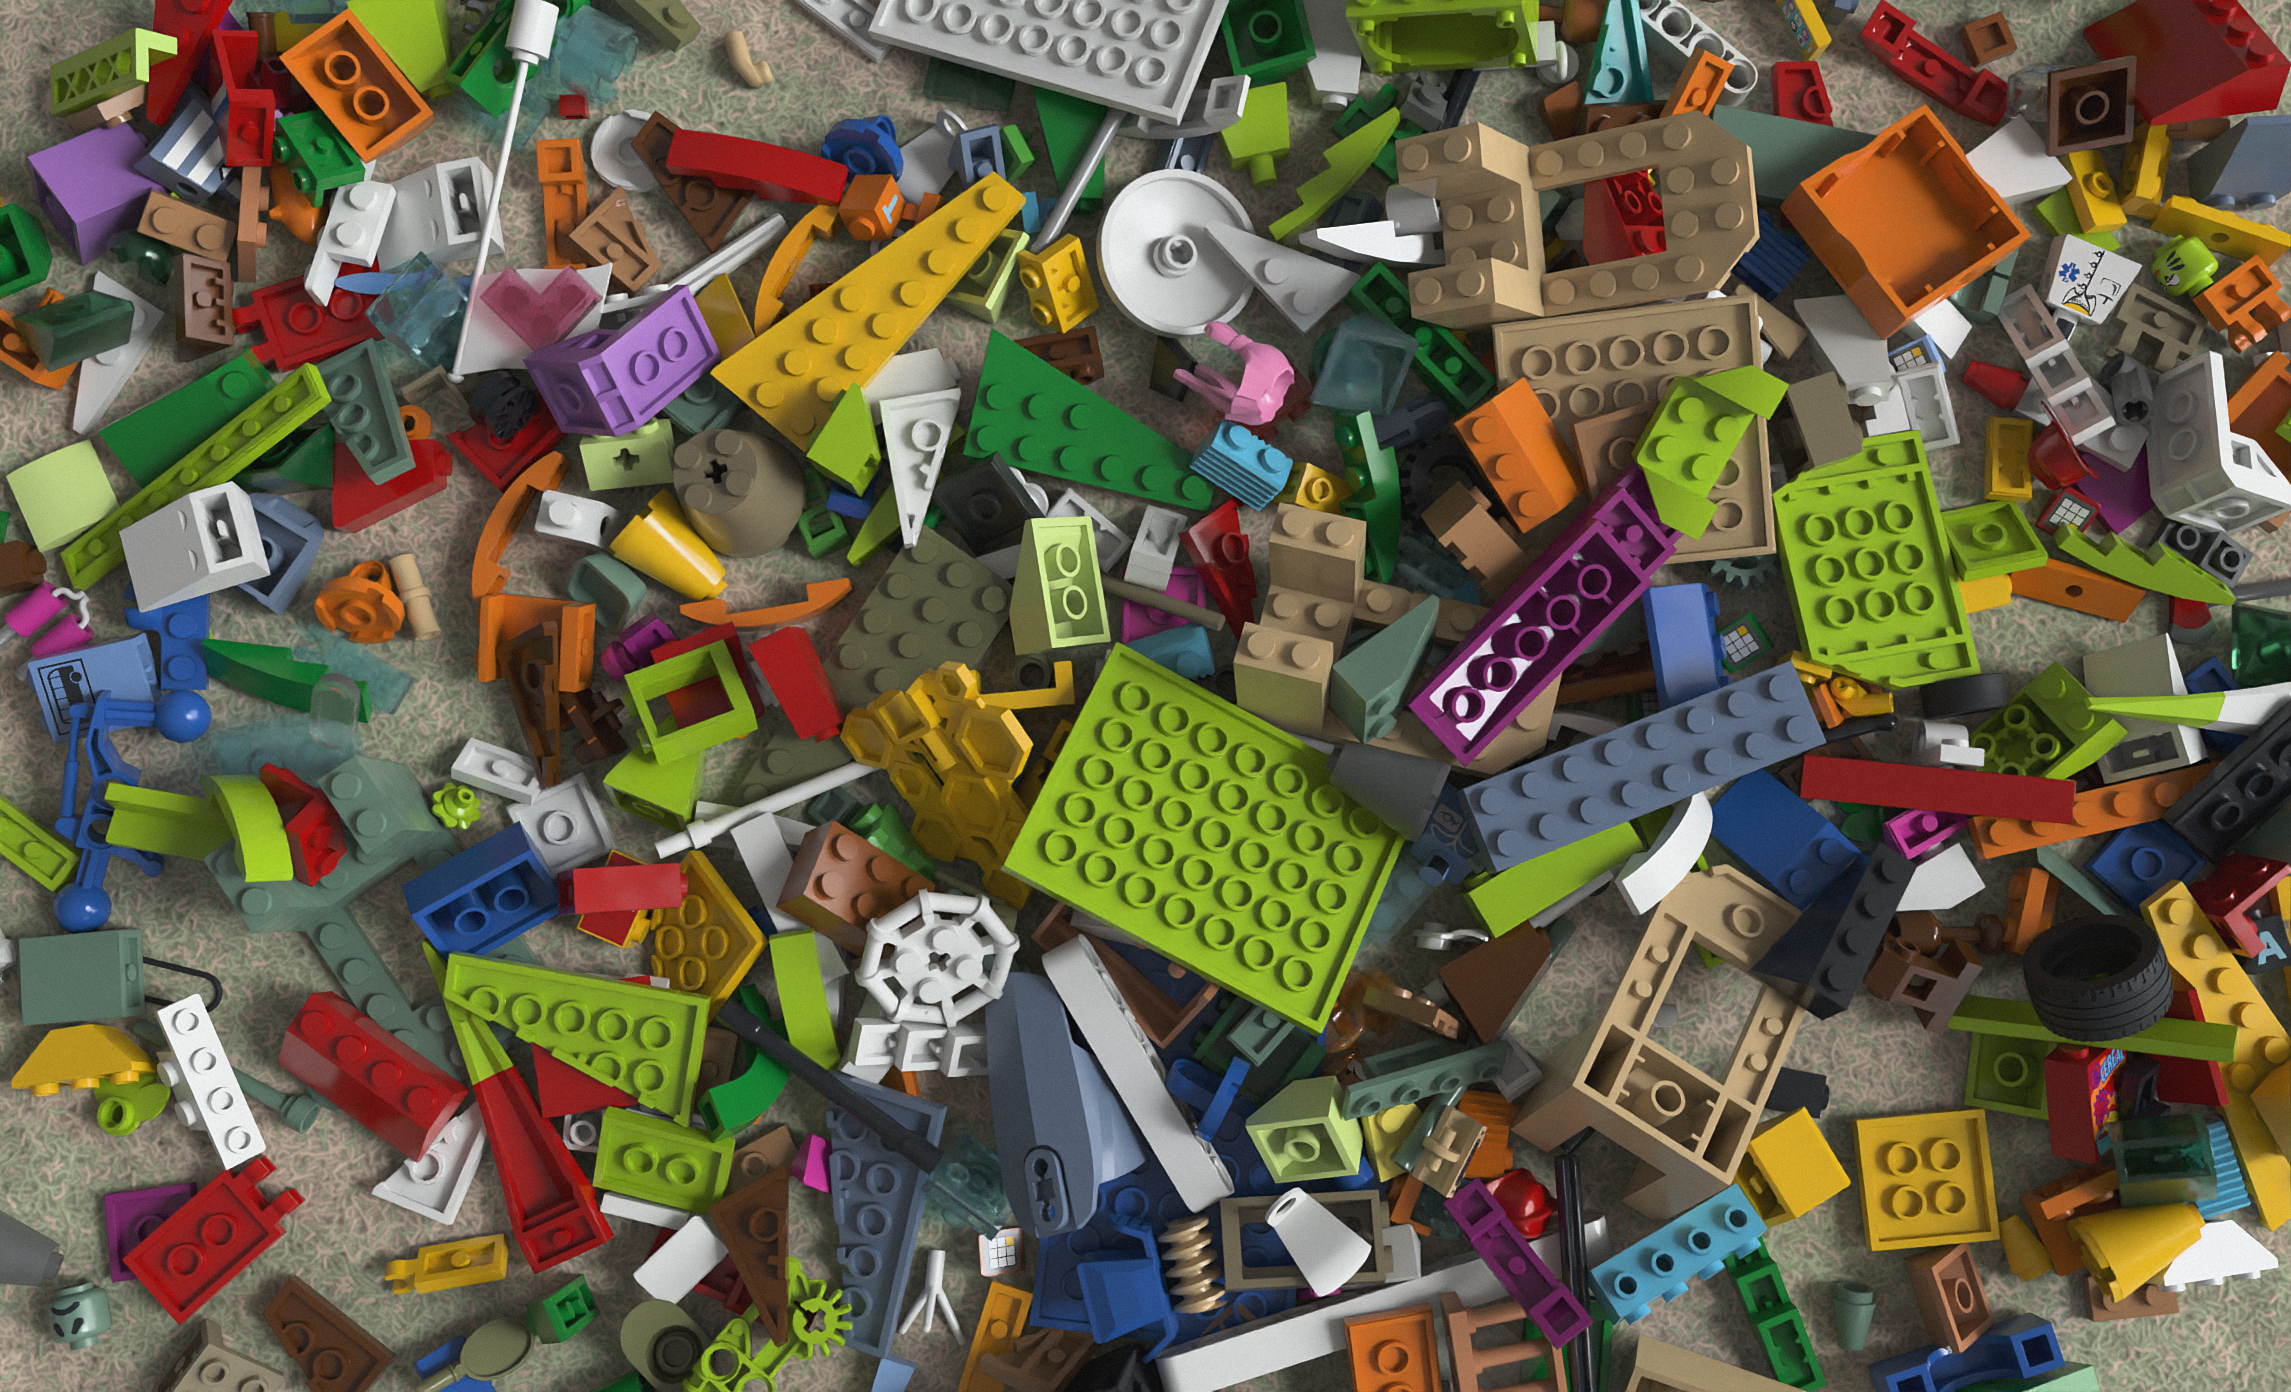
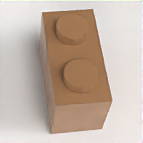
[137,187,239,262]

